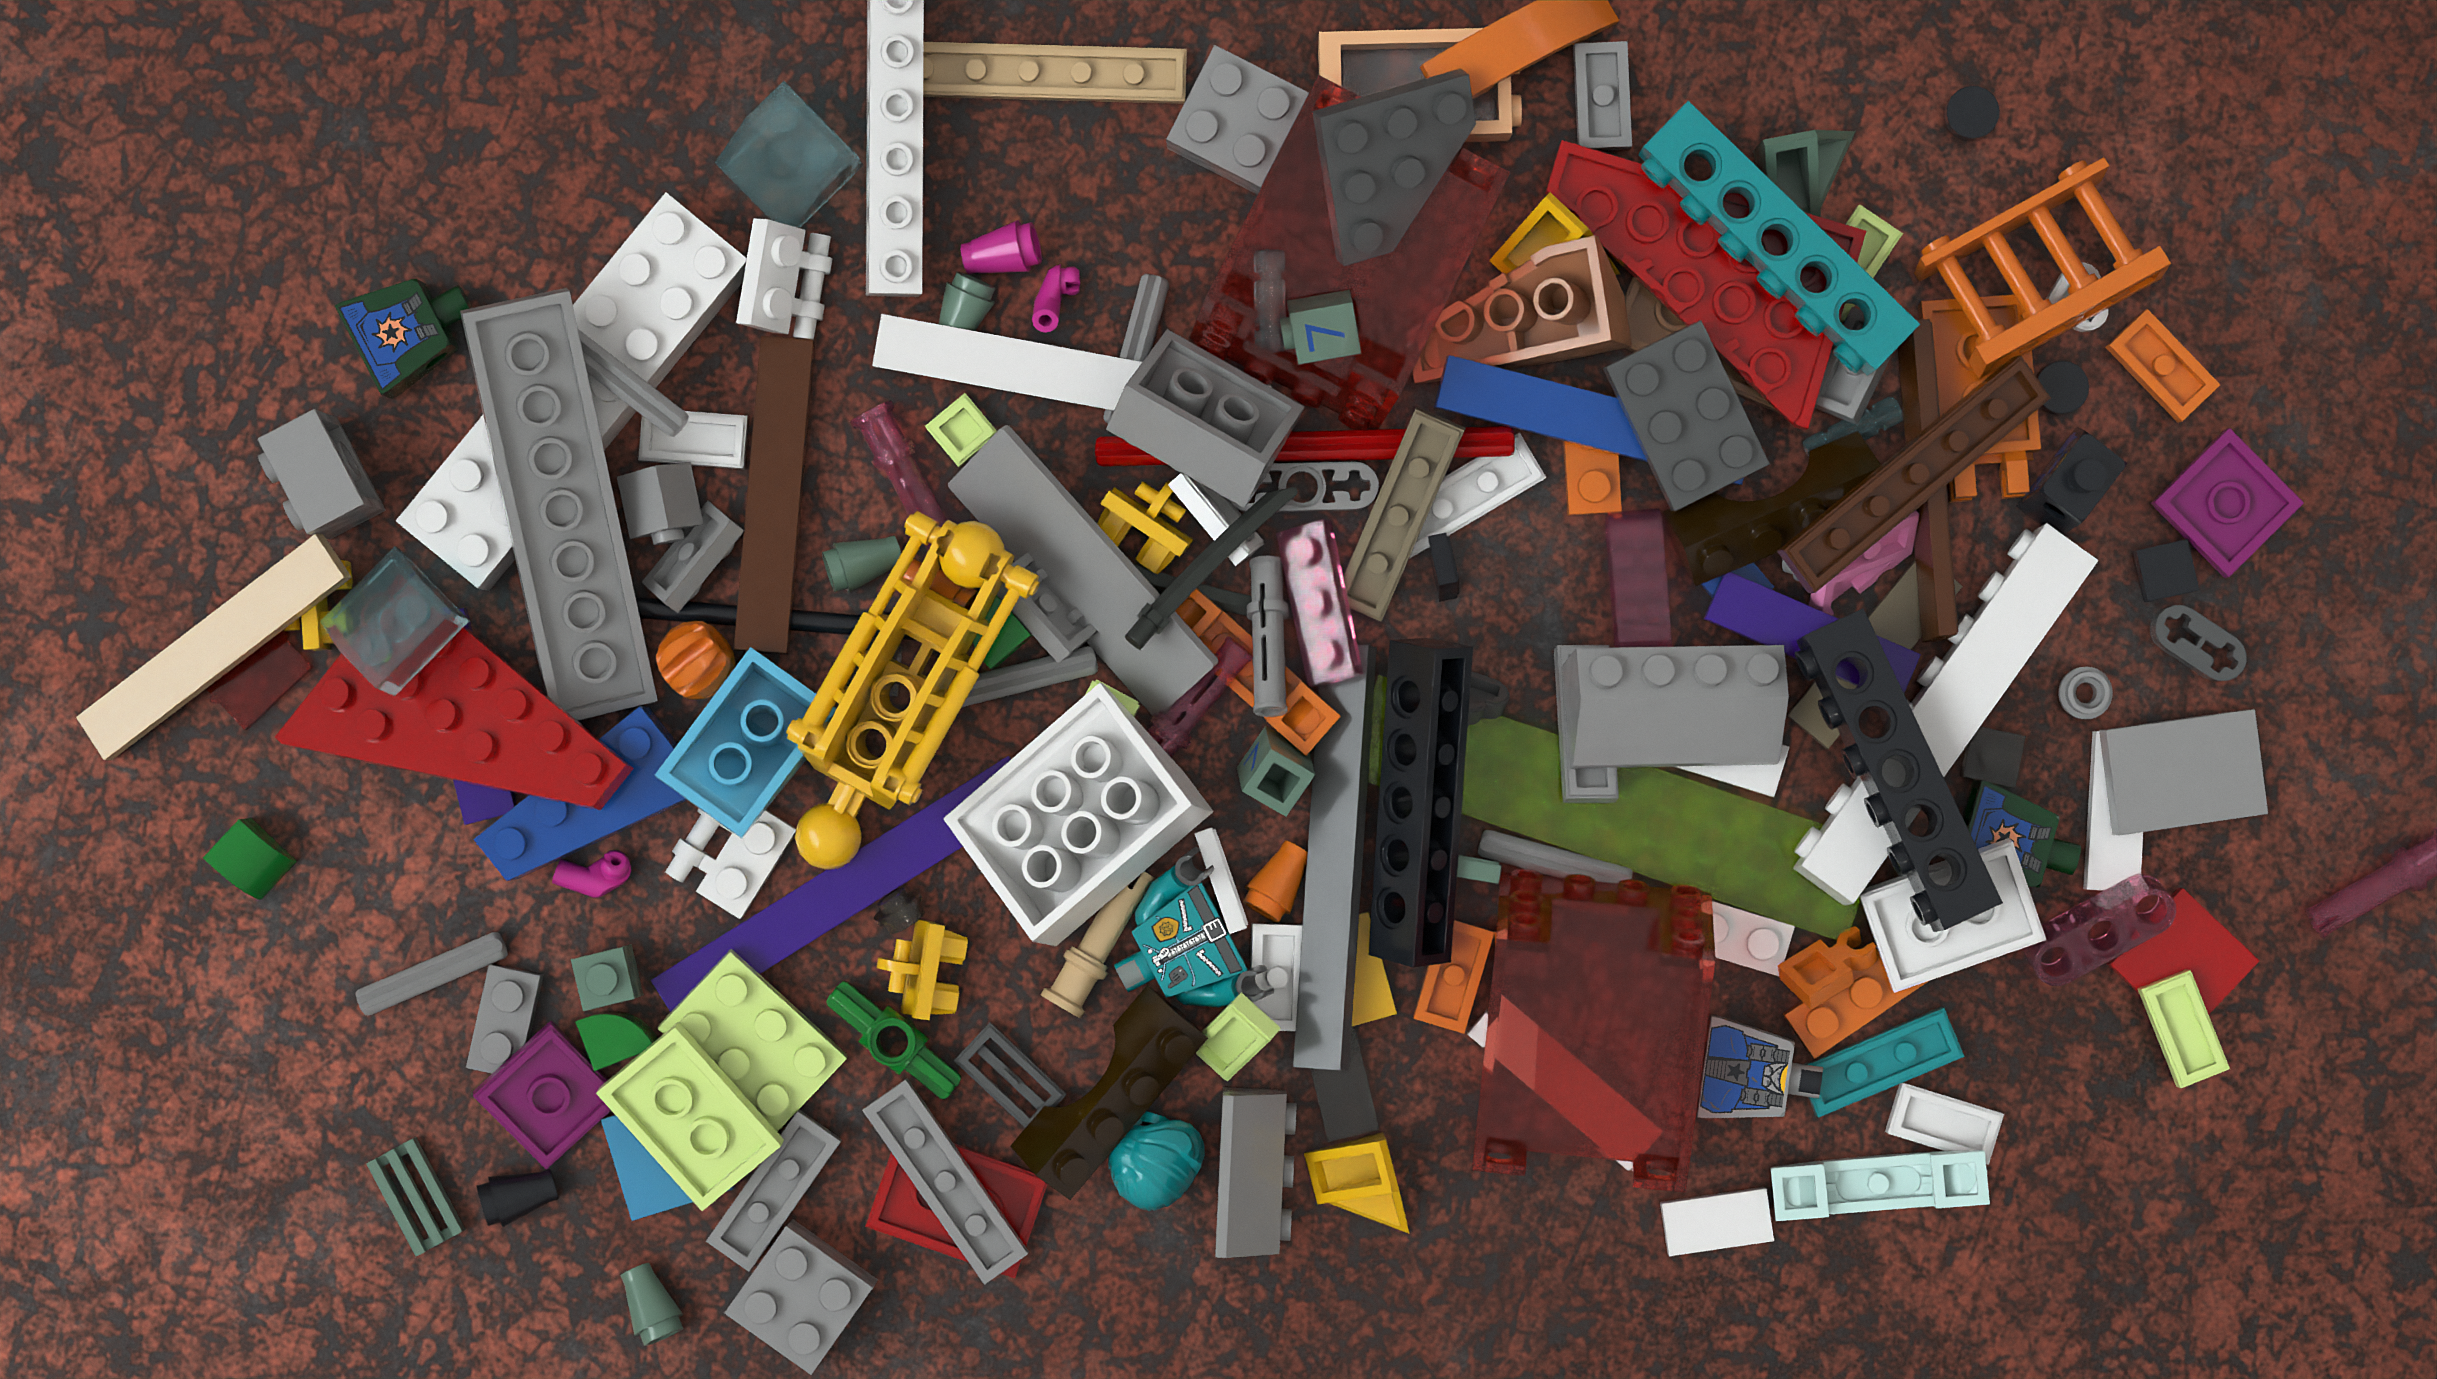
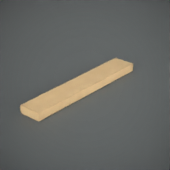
[923,42,1187,104]
[76,534,352,760]

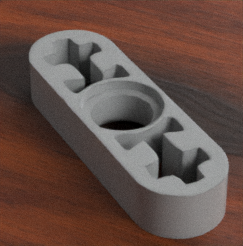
[1228,462,1379,513]

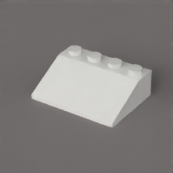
[943,683,1214,946]

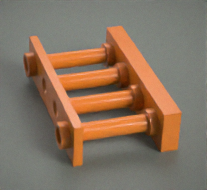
[1914,157,2171,379]

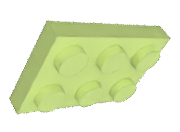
[658,949,847,1132]
[596,1022,784,1211]

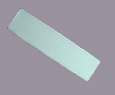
[1771,1150,1990,1221]

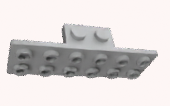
[948,425,1218,718]

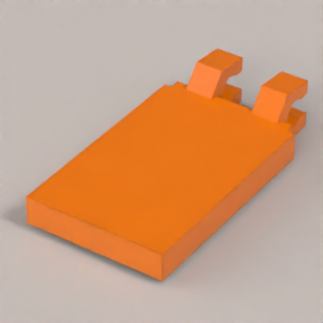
[1918,294,2041,503]

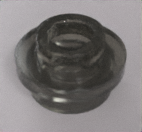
[874,887,925,935]

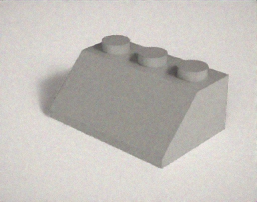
[1106,329,1305,508]
[1215,1087,1297,1258]

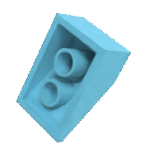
[655,647,837,839]

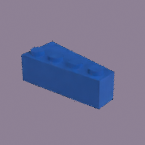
[473,706,688,881]

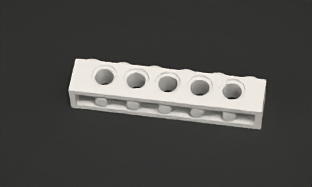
[866,0,924,297]

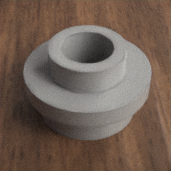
[2058,667,2113,719]

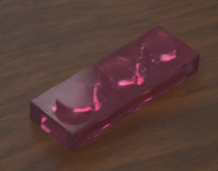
[1276,519,1363,687]

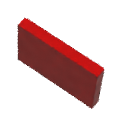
[865,1143,1048,1278]

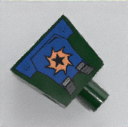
[335,279,472,399]
[1962,780,2081,888]

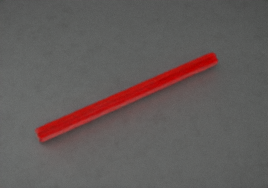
[1095,426,1515,466]

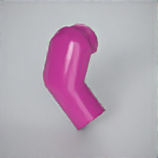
[1032,264,1080,333]
[552,850,631,898]

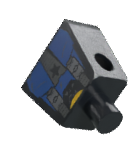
[2016,427,2127,535]

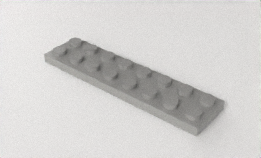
[460,288,658,721]

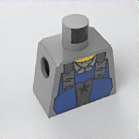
[1697,1014,1823,1118]

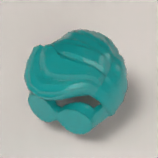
[1108,1111,1205,1211]

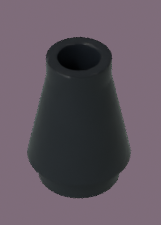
[477,1169,559,1227]

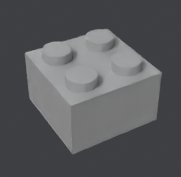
[1166,45,1309,196]
[258,409,386,540]
[724,1219,878,1375]

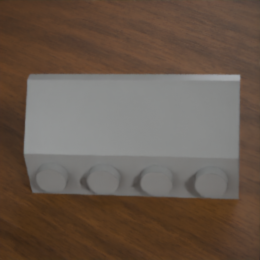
[1562,645,1789,769]

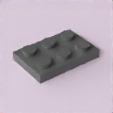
[1603,320,1770,511]

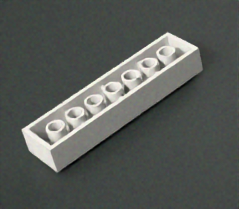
[396,192,747,591]

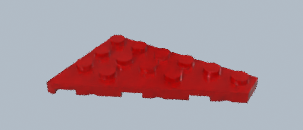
[1545,140,1866,430]
[274,576,634,810]

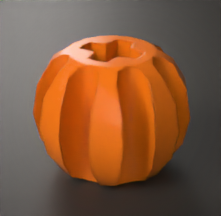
[656,621,736,700]

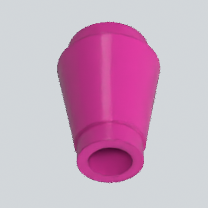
[961,220,1042,275]

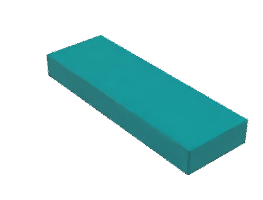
[1805,1007,1965,1118]

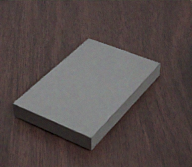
[2099,709,2268,835]

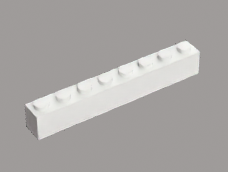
[1793,523,2099,906]

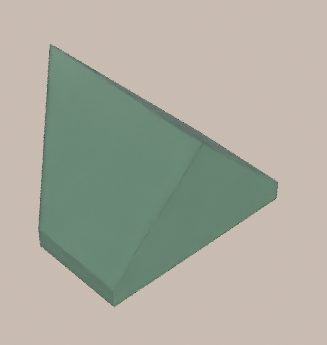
[1753,130,1856,217]

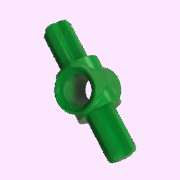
[826,981,962,1100]

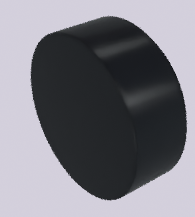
[1944,86,2000,141]
[2036,361,2089,415]

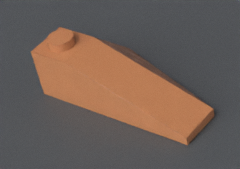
[1407,235,1632,384]

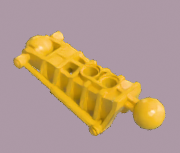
[786,511,1040,870]

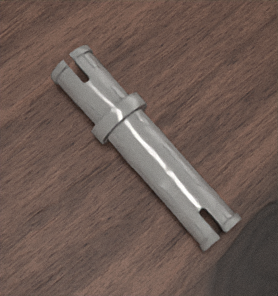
[1246,555,1289,717]

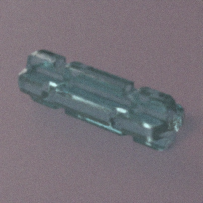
[1254,249,1286,353]
[1803,396,1904,458]

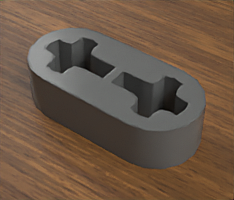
[2150,605,2247,681]

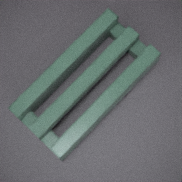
[366,1137,466,1256]

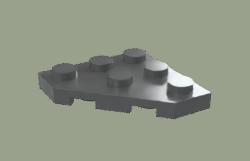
[1312,68,1476,266]

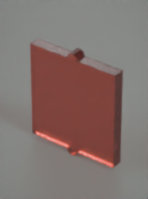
[206,630,314,730]

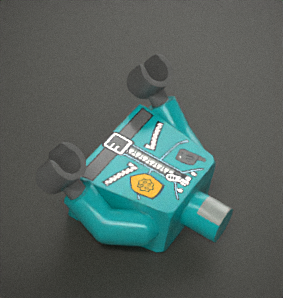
[1114,847,1274,1008]

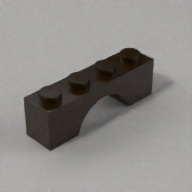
[1663,431,1881,586]
[1010,985,1208,1200]

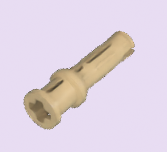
[1040,872,1155,1019]

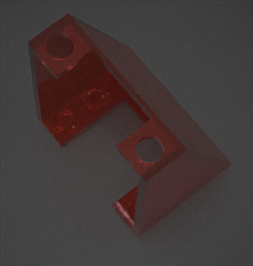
[1189,75,1511,430]
[1472,869,1716,1193]

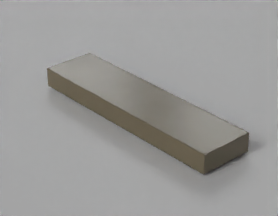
[1333,407,1466,622]
[1786,559,1963,749]

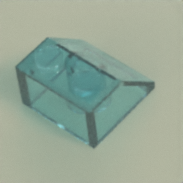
[714,81,864,228]
[320,546,470,696]

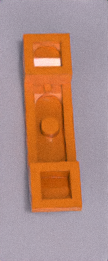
[1419,0,1619,99]
[1175,588,1341,756]

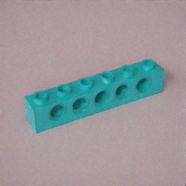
[1638,101,1920,376]

